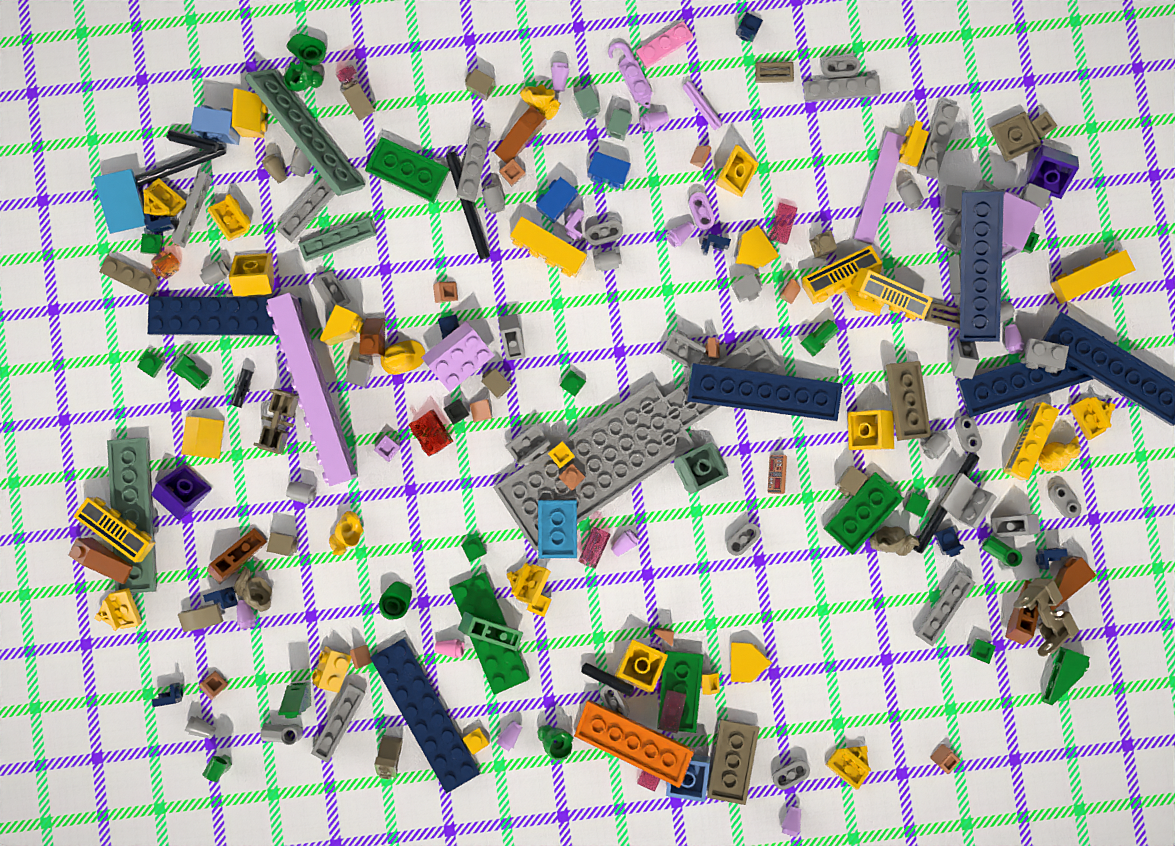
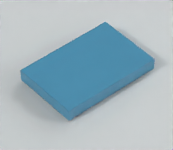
[93,169,146,234]
[538,500,577,559]

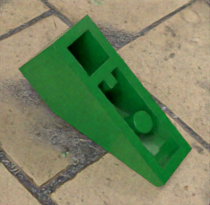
[458,611,523,651]
[1042,647,1090,705]

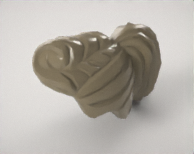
[870,526,920,556]
[234,566,272,612]

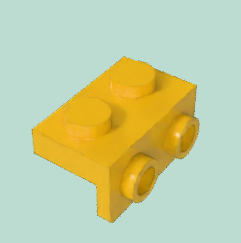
[898,120,929,167]
[208,194,251,242]
[312,646,351,693]

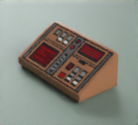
[767,455,787,494]

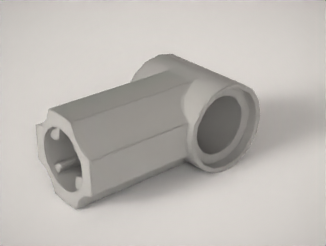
[260,723,303,745]

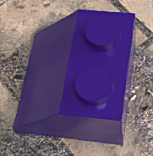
[1025,145,1079,199]
[151,463,212,521]

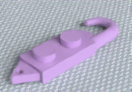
[608,42,653,110]

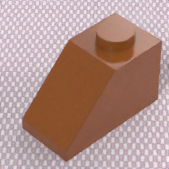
[359,318,386,357]

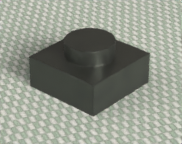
[443,399,470,425]

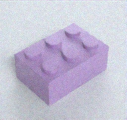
[421,321,494,392]

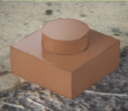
[499,159,526,187]
[705,337,720,359]
[559,464,585,491]

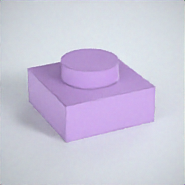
[374,435,401,462]

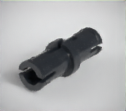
[230,368,254,408]

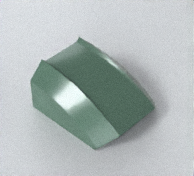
[674,442,729,494]

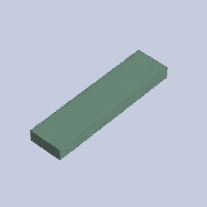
[298,217,376,262]

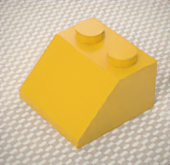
[232,88,268,138]
[229,253,274,296]
[320,305,364,346]
[848,410,894,450]
[614,639,668,693]

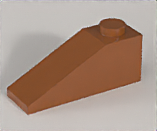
[494,105,546,164]
[207,528,267,585]
[68,537,133,584]
[1049,556,1097,610]
[1005,580,1039,645]

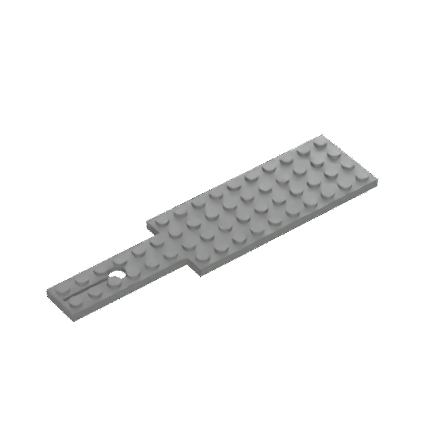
[493,335,781,552]

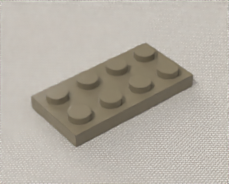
[886,361,931,441]
[707,719,760,805]

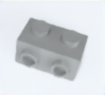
[660,330,706,370]
[1020,338,1069,373]
[505,423,551,467]

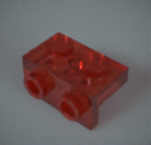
[409,409,454,456]

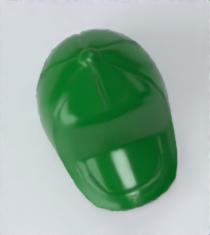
[286,34,326,66]
[379,581,412,620]

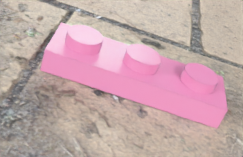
[636,21,693,69]

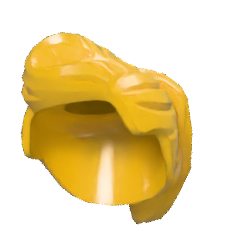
[520,85,561,120]
[1038,436,1081,472]
[329,511,364,556]

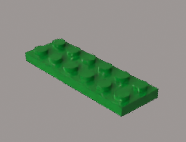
[449,572,530,695]

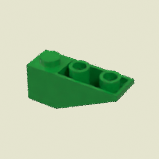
[278,682,311,719]

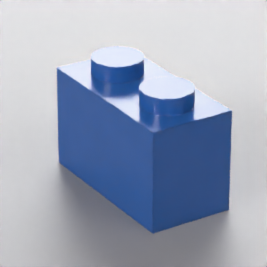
[588,151,631,190]
[536,177,578,224]

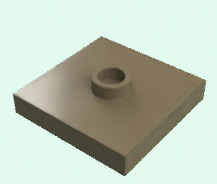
[989,111,1042,162]

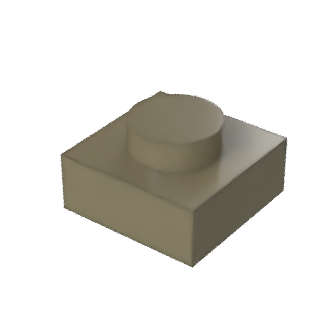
[1031,111,1058,139]

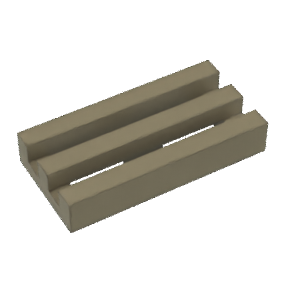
[755,62,794,83]
[925,302,960,330]

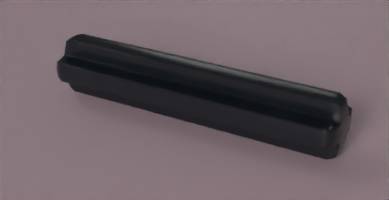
[166,130,219,152]
[581,663,634,696]

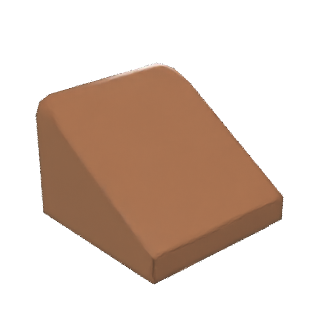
[690,145,711,168]
[780,279,801,304]
[433,282,458,303]
[470,399,492,423]
[653,627,674,646]
[350,645,372,669]
[199,671,228,700]
[930,744,961,774]

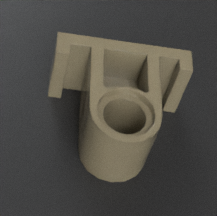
[340,79,375,121]
[374,735,403,779]

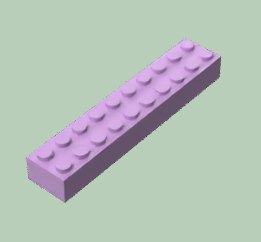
[266,293,358,486]

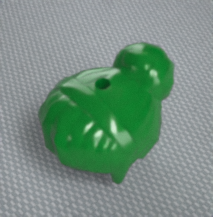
[283,61,324,92]
[537,725,574,760]

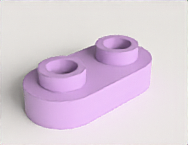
[689,193,715,230]

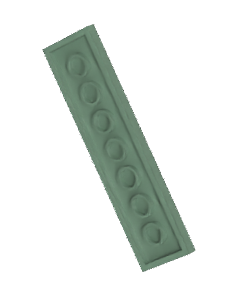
[245,69,366,196]
[107,438,156,593]

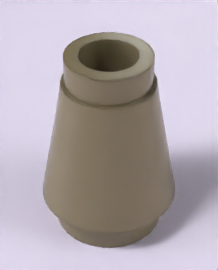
[261,154,287,184]

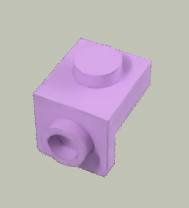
[565,208,584,241]

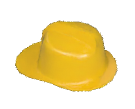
[380,340,425,375]

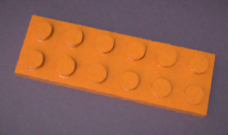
[574,699,695,788]

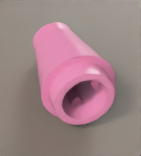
[435,639,465,658]

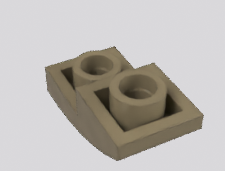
[177,603,224,632]

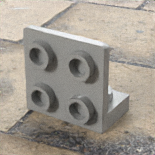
[940,473,997,530]

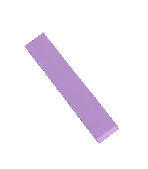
[854,131,905,245]

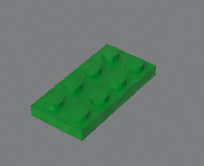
[365,137,450,204]
[823,472,904,555]
[657,650,704,733]

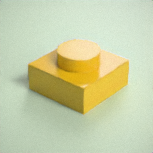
[548,441,575,468]
[527,594,552,617]
[701,673,720,695]
[463,727,490,755]

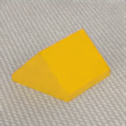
[716,145,759,197]
[181,417,225,459]

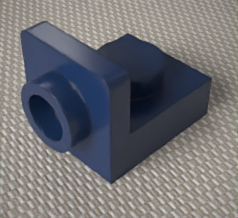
[736,12,763,42]
[144,213,177,234]
[701,234,731,256]
[438,314,460,340]
[934,526,965,557]
[1035,548,1068,570]
[203,586,238,609]
[152,682,183,707]

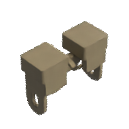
[254,389,300,455]
[1013,578,1079,657]

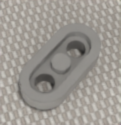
[822,56,861,78]
[586,220,623,246]
[955,415,982,453]
[1048,483,1082,518]
[726,523,760,556]
[600,685,630,717]
[772,759,810,790]

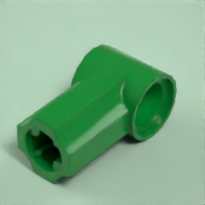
[800,319,840,357]
[170,353,211,390]
[981,535,1022,567]
[202,754,232,782]

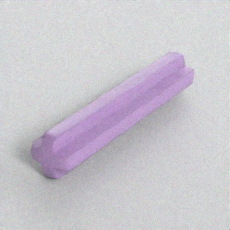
[683,81,722,130]

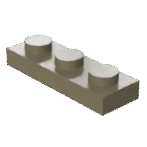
[99,255,160,296]

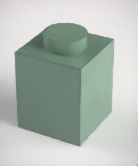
[574,86,600,119]
[606,108,632,141]

